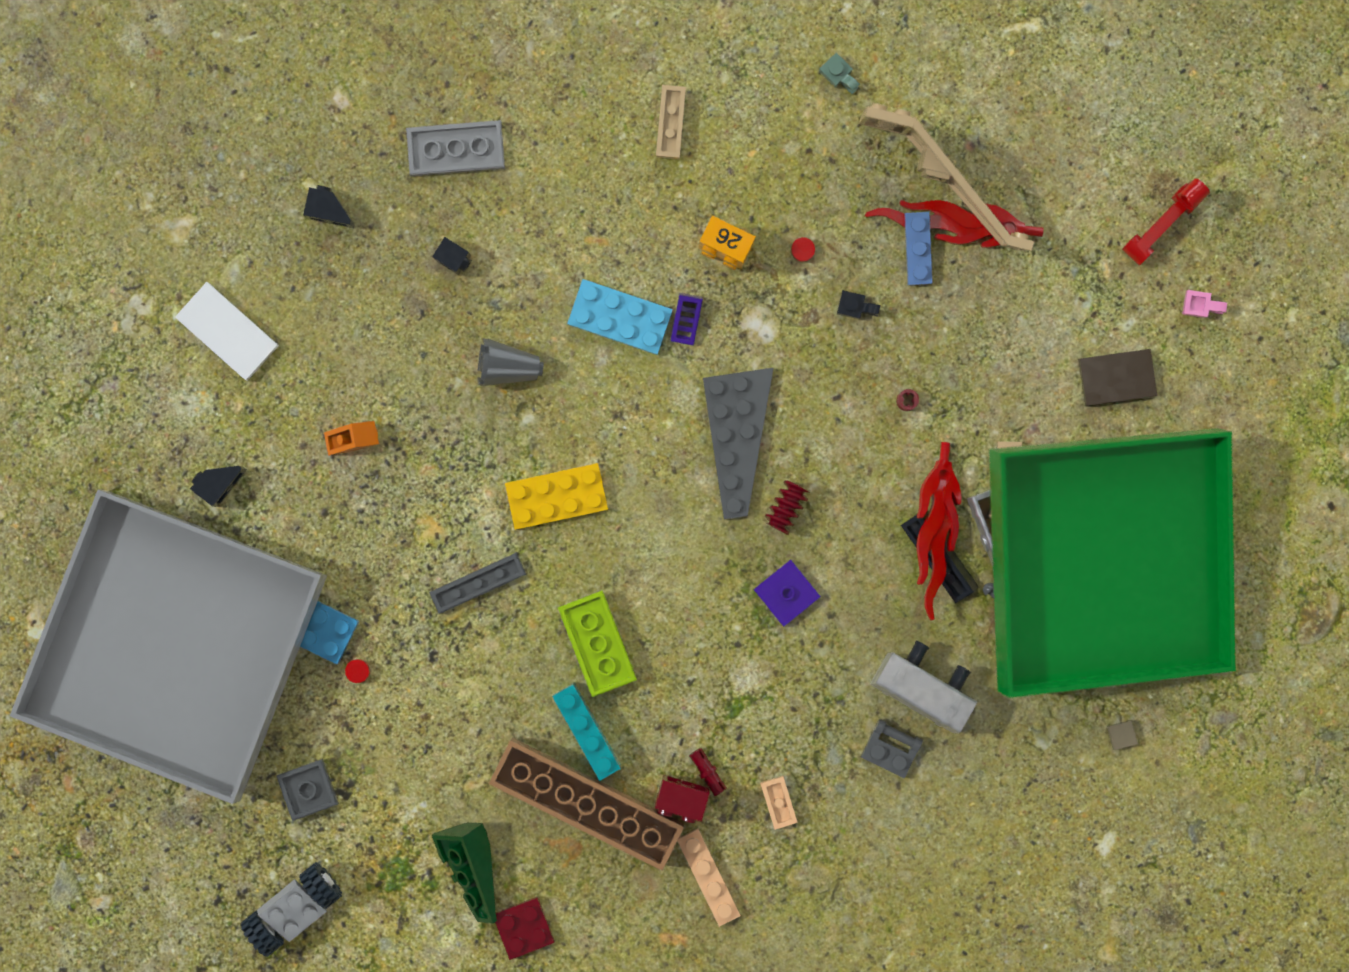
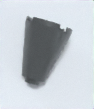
[477,338,544,386]

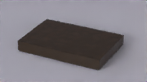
[1078,349,1158,406]

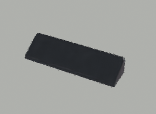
[901,512,978,604]

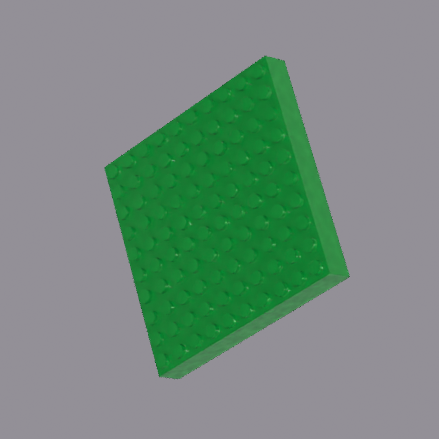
[989,428,1236,698]

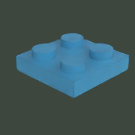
[300,601,359,664]

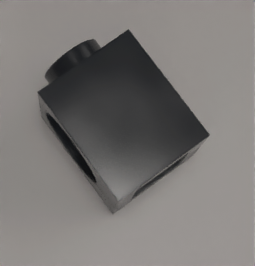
[432,237,472,275]

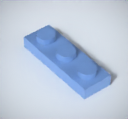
[904,212,932,285]

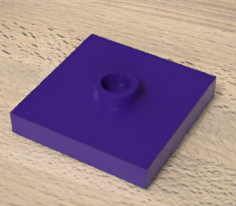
[753,559,821,627]

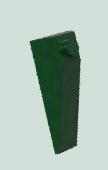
[432,822,497,924]

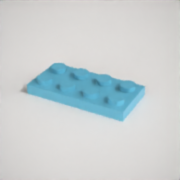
[567,279,673,355]

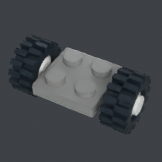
[240,862,342,957]

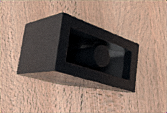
[303,185,355,229]
[190,466,247,507]

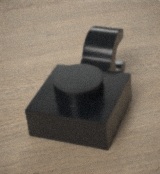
[837,290,881,320]

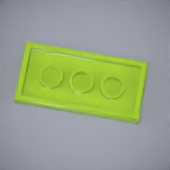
[558,590,637,697]

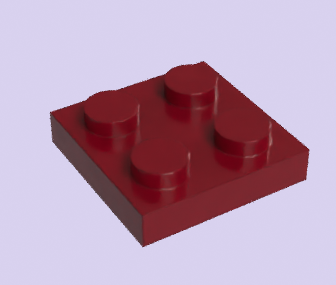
[495,896,555,960]

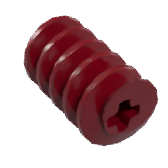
[765,480,810,535]

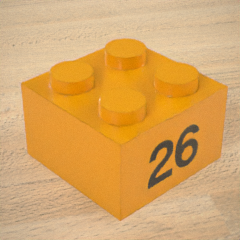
[699,215,756,270]

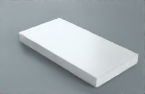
[175,282,279,381]

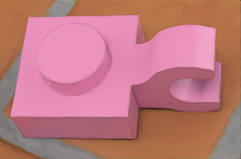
[1182,290,1227,318]

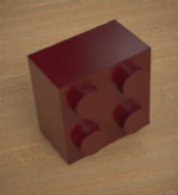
[655,774,710,824]

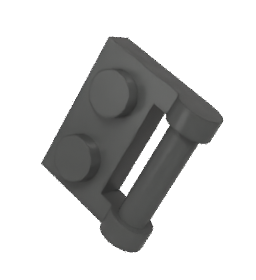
[860,719,923,779]

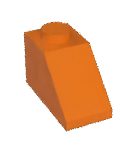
[324,421,379,456]

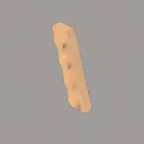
[677,828,741,927]

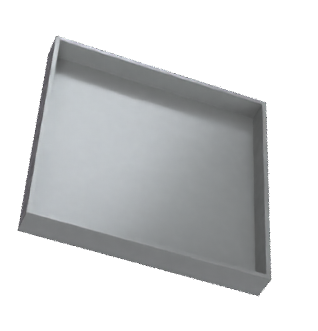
[10,489,327,804]

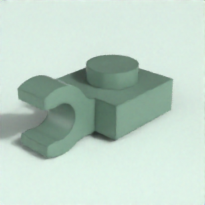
[819,53,860,94]

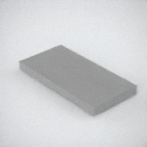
[406,120,505,177]

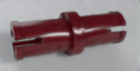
[689,747,727,796]

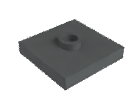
[276,758,339,821]

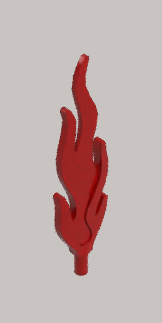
[865,200,1044,248]
[916,442,962,621]

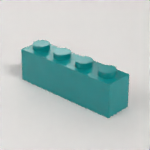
[552,682,621,781]

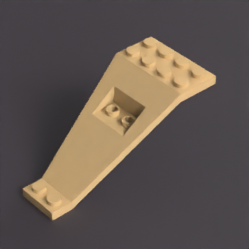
[859,103,1034,252]

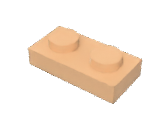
[760,776,798,830]

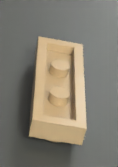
[656,85,686,159]

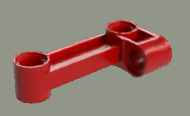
[1122,178,1210,265]

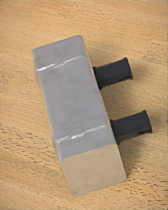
[870,640,977,733]

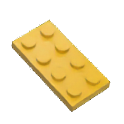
[505,463,608,530]

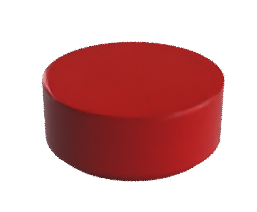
[791,237,815,262]
[345,659,370,683]

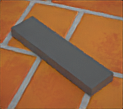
[429,553,526,614]

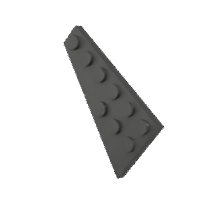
[703,367,774,519]

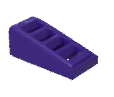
[670,293,703,346]

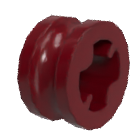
[896,389,919,411]

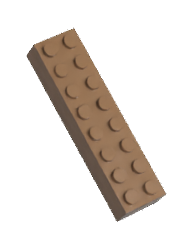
[489,737,684,871]

